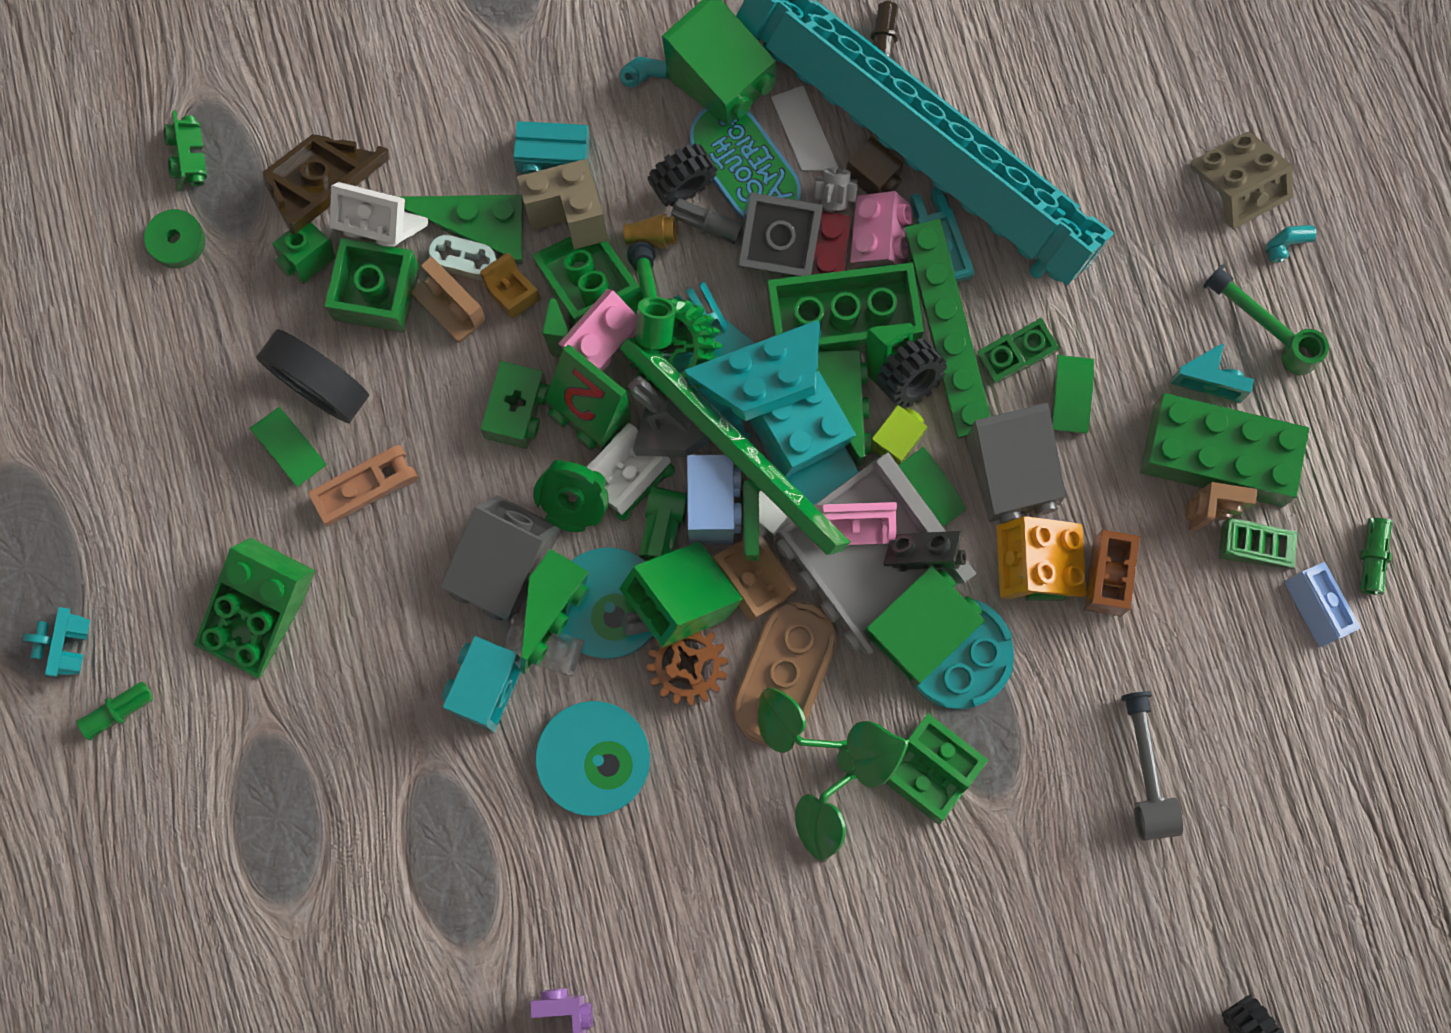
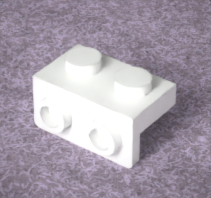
[587,423,671,515]

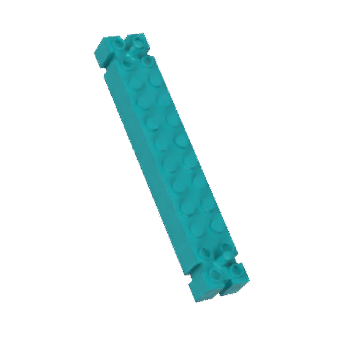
[736,0,1114,286]

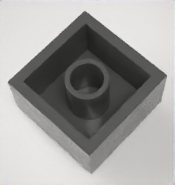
[735,192,823,277]

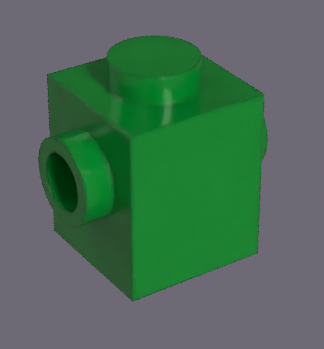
[272,222,336,284]

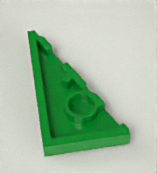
[399,195,523,265]

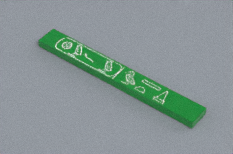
[620,338,851,555]

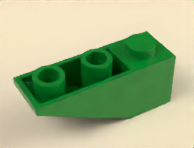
[817,350,871,466]
[520,549,590,674]

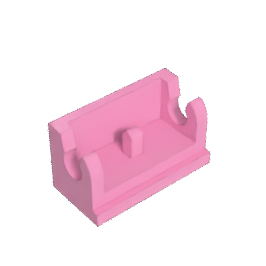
[814,502,897,546]

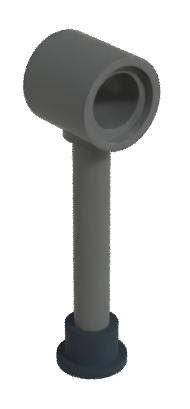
[1121,691,1183,841]

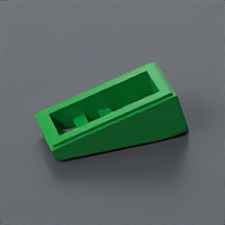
[1219,518,1297,569]

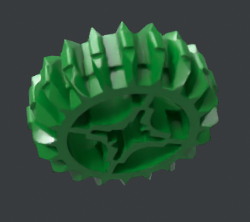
[628,298,723,393]

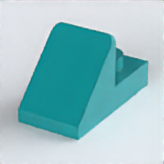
[1171,343,1254,403]

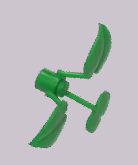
[758,688,909,862]

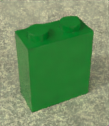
[619,541,743,648]
[863,566,985,686]

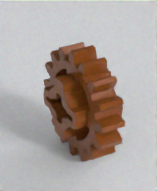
[647,631,729,707]

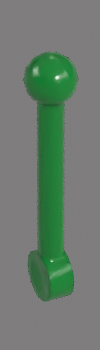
[616,463,675,521]

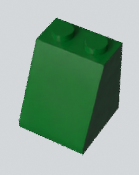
[662,0,777,126]

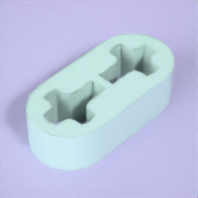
[429,235,496,280]

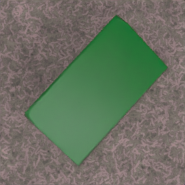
[542,298,568,357]
[866,323,914,387]

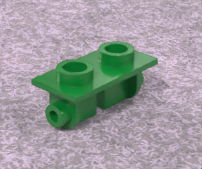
[163,110,207,191]

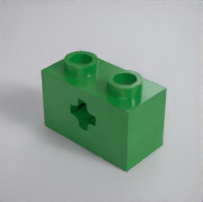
[480,360,550,449]

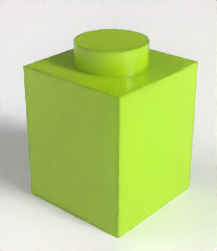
[871,405,928,465]

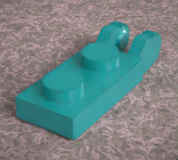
[910,187,975,282]

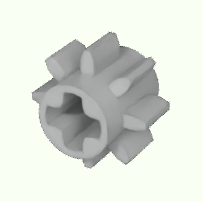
[814,168,857,210]

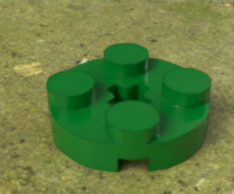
[533,460,609,532]

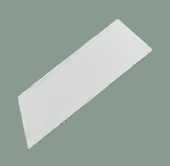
[771,86,838,171]

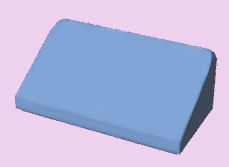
[1285,562,1360,647]

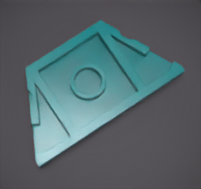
[685,320,821,421]

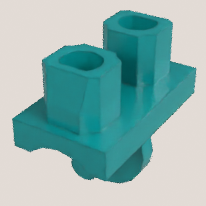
[22,607,90,679]

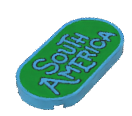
[690,108,801,221]

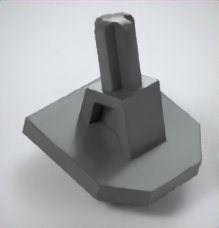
[627,376,715,457]

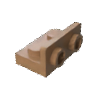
[411,256,486,343]
[1185,482,1257,532]

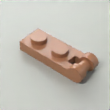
[307,445,418,527]

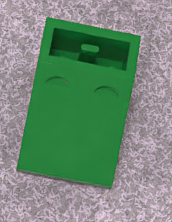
[194,538,315,679]

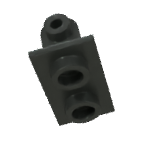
[883,531,967,572]

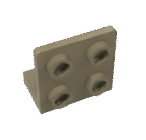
[1191,132,1293,230]

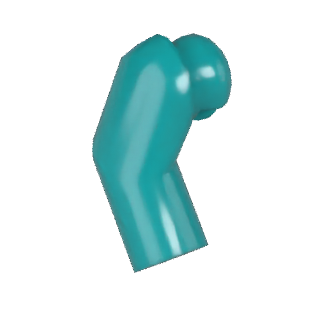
[619,57,668,87]
[1265,225,1317,263]

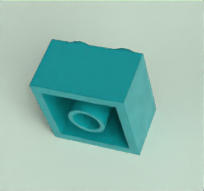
[749,371,856,478]
[441,636,521,733]

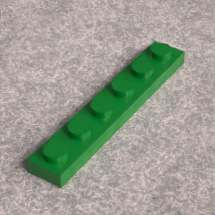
[904,219,991,439]

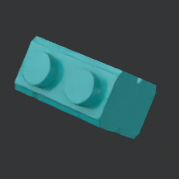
[514,121,590,175]

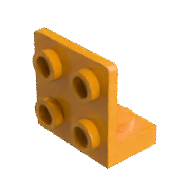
[996,516,1087,599]

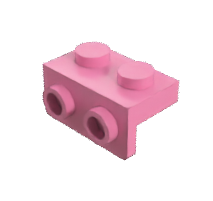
[850,191,912,268]
[558,289,637,371]

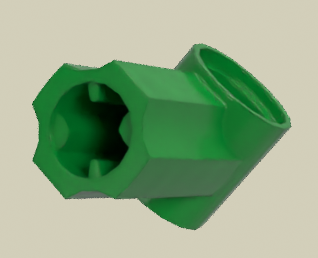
[639,486,688,560]

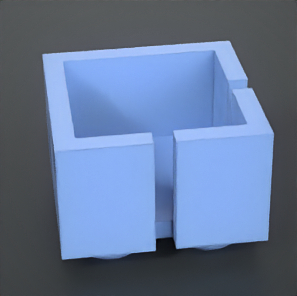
[687,455,741,545]

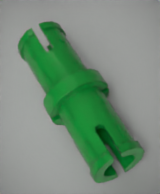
[1359,517,1393,595]

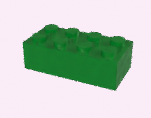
[767,263,924,353]
[1140,393,1310,507]

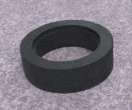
[256,329,369,423]

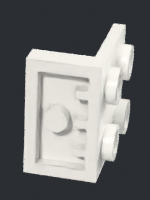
[329,182,428,246]

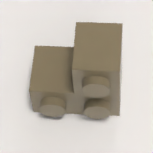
[517,159,609,249]

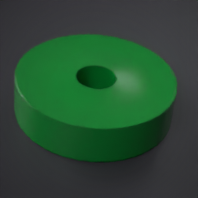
[144,209,206,268]

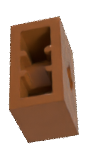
[1084,529,1140,617]

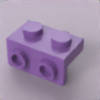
[530,988,593,1033]

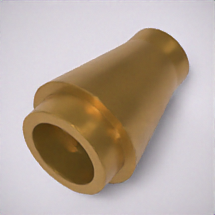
[623,213,678,250]

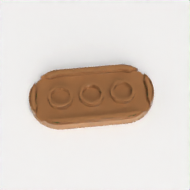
[733,601,837,747]

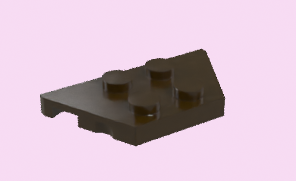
[262,134,389,235]

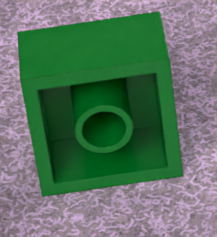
[324,238,419,333]

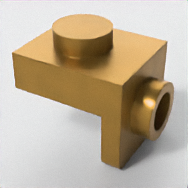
[480,253,541,319]

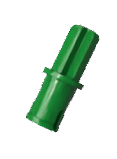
[76,682,153,741]

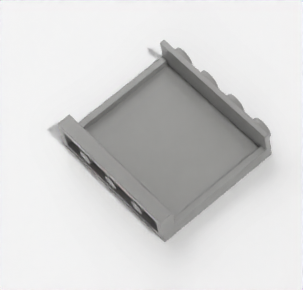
[775,452,976,655]

